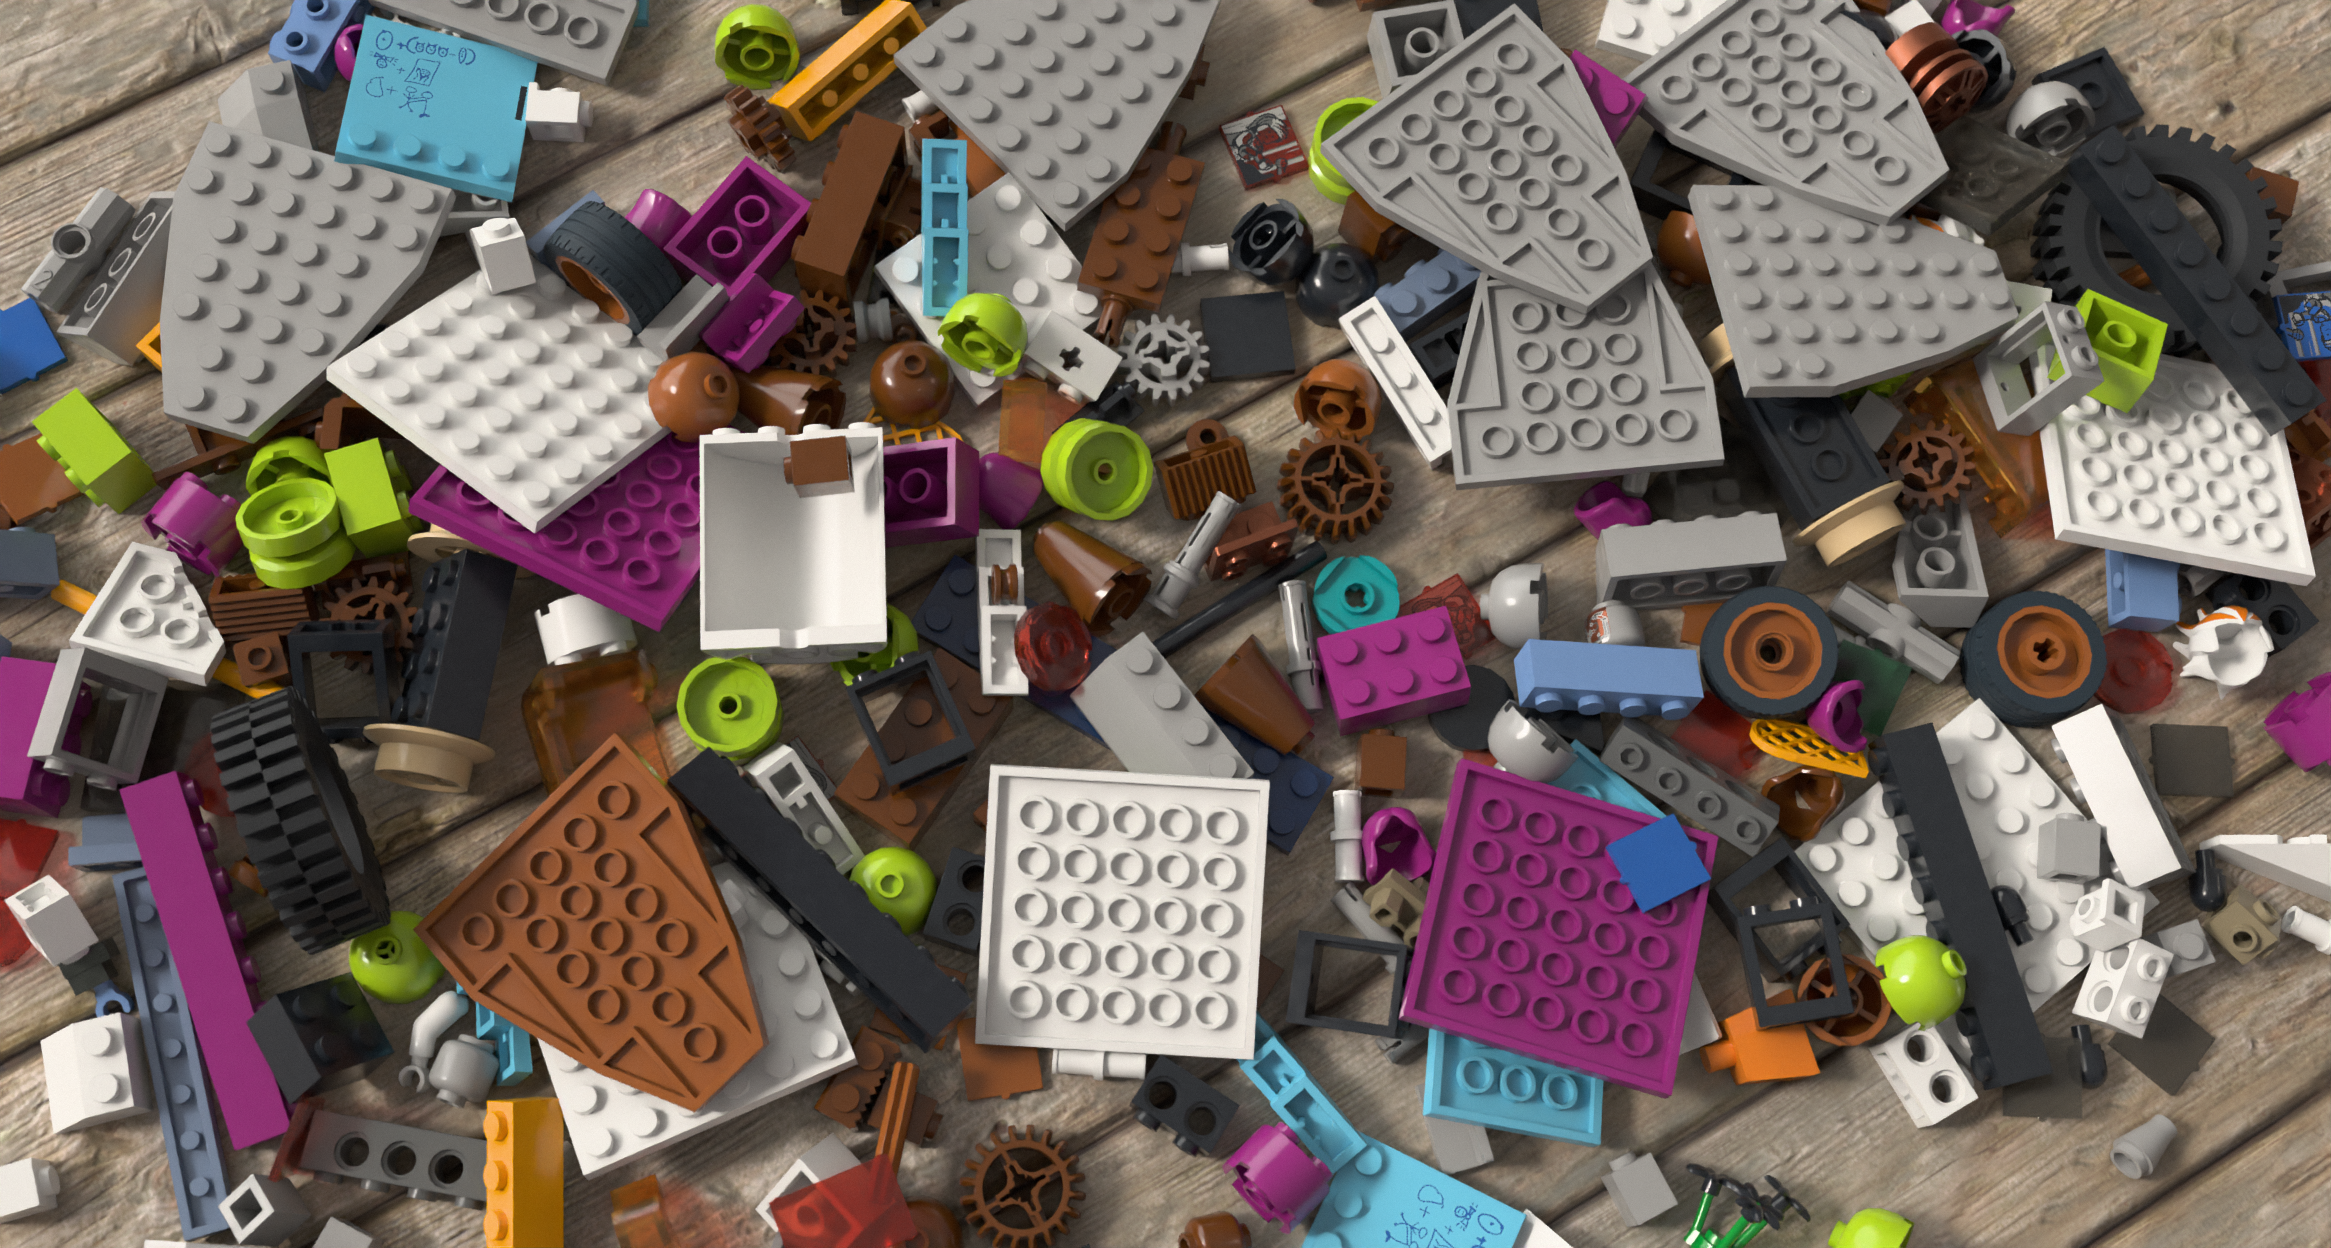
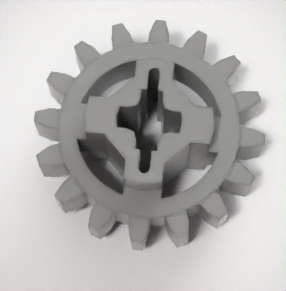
[1117,314,1210,407]

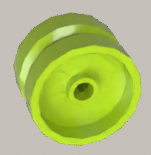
[1307,97,1378,205]
[1040,418,1153,521]
[235,478,356,589]
[676,657,785,766]

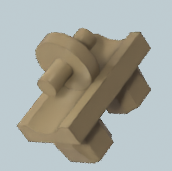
[1362,869,1429,949]

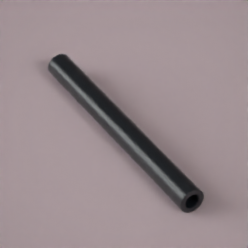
[1152,540,1327,659]

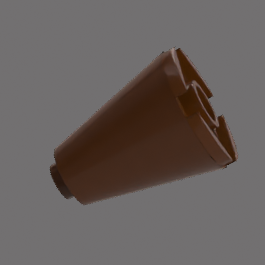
[730,365,846,435]
[1033,521,1152,637]
[1194,634,1315,755]

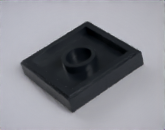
[2031,47,2145,144]
[1200,291,1296,383]

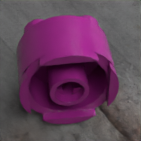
[141,472,244,577]
[2263,672,2331,772]
[1223,1122,1333,1234]

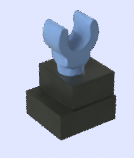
[58,937,134,1018]

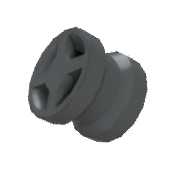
[853,298,893,344]

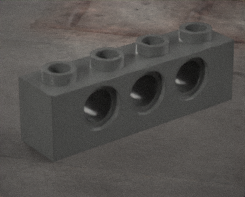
[1599,717,1780,857]
[300,1109,487,1211]

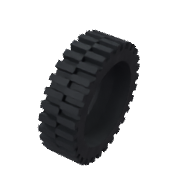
[2030,125,2283,358]
[210,686,391,955]

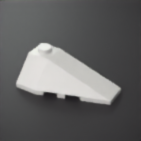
[2199,835,2331,902]

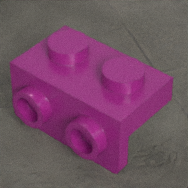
[699,273,805,373]

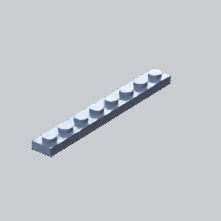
[112,867,232,1242]

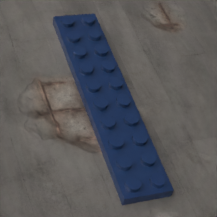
[911,555,1334,856]

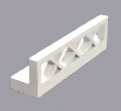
[1339,296,1452,470]

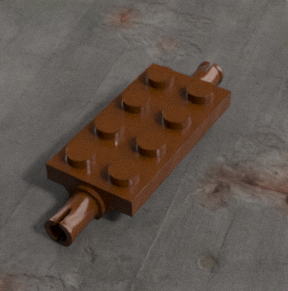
[1077,121,1205,347]

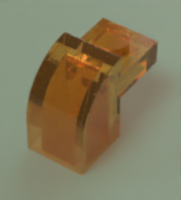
[998,378,1048,463]
[610,1174,681,1248]

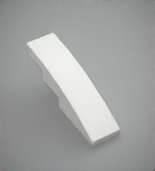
[975,529,1028,696]

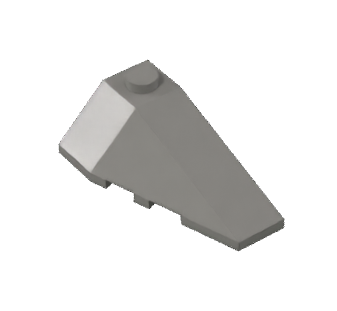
[217,60,319,152]
[1892,461,1989,628]

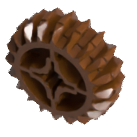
[1277,428,1394,545]
[959,1124,1086,1248]

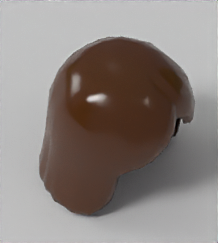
[1761,765,1846,842]

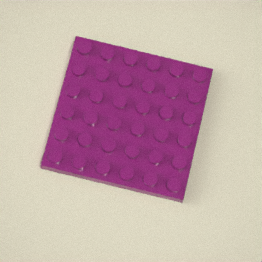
[409,425,746,632]
[1399,758,1718,1099]

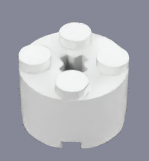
[534,594,637,677]

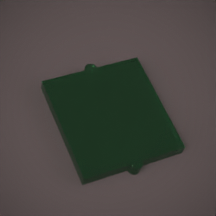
[1832,639,1912,737]

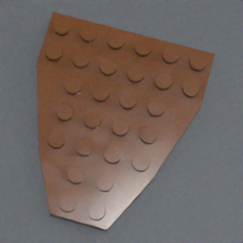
[413,732,770,1112]

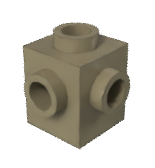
[2203,884,2282,966]

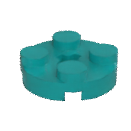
[1311,555,1400,634]

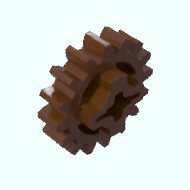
[724,84,797,173]
[768,289,857,378]
[1879,420,1977,515]
[319,576,419,675]

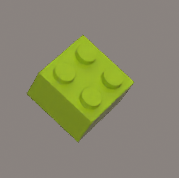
[2047,289,2168,413]
[31,388,157,514]
[324,437,425,558]

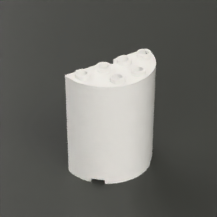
[700,422,887,664]

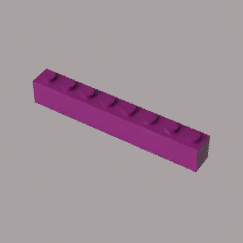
[119,771,305,1151]

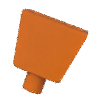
[1700,989,1820,1085]

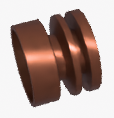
[1885,22,1988,134]

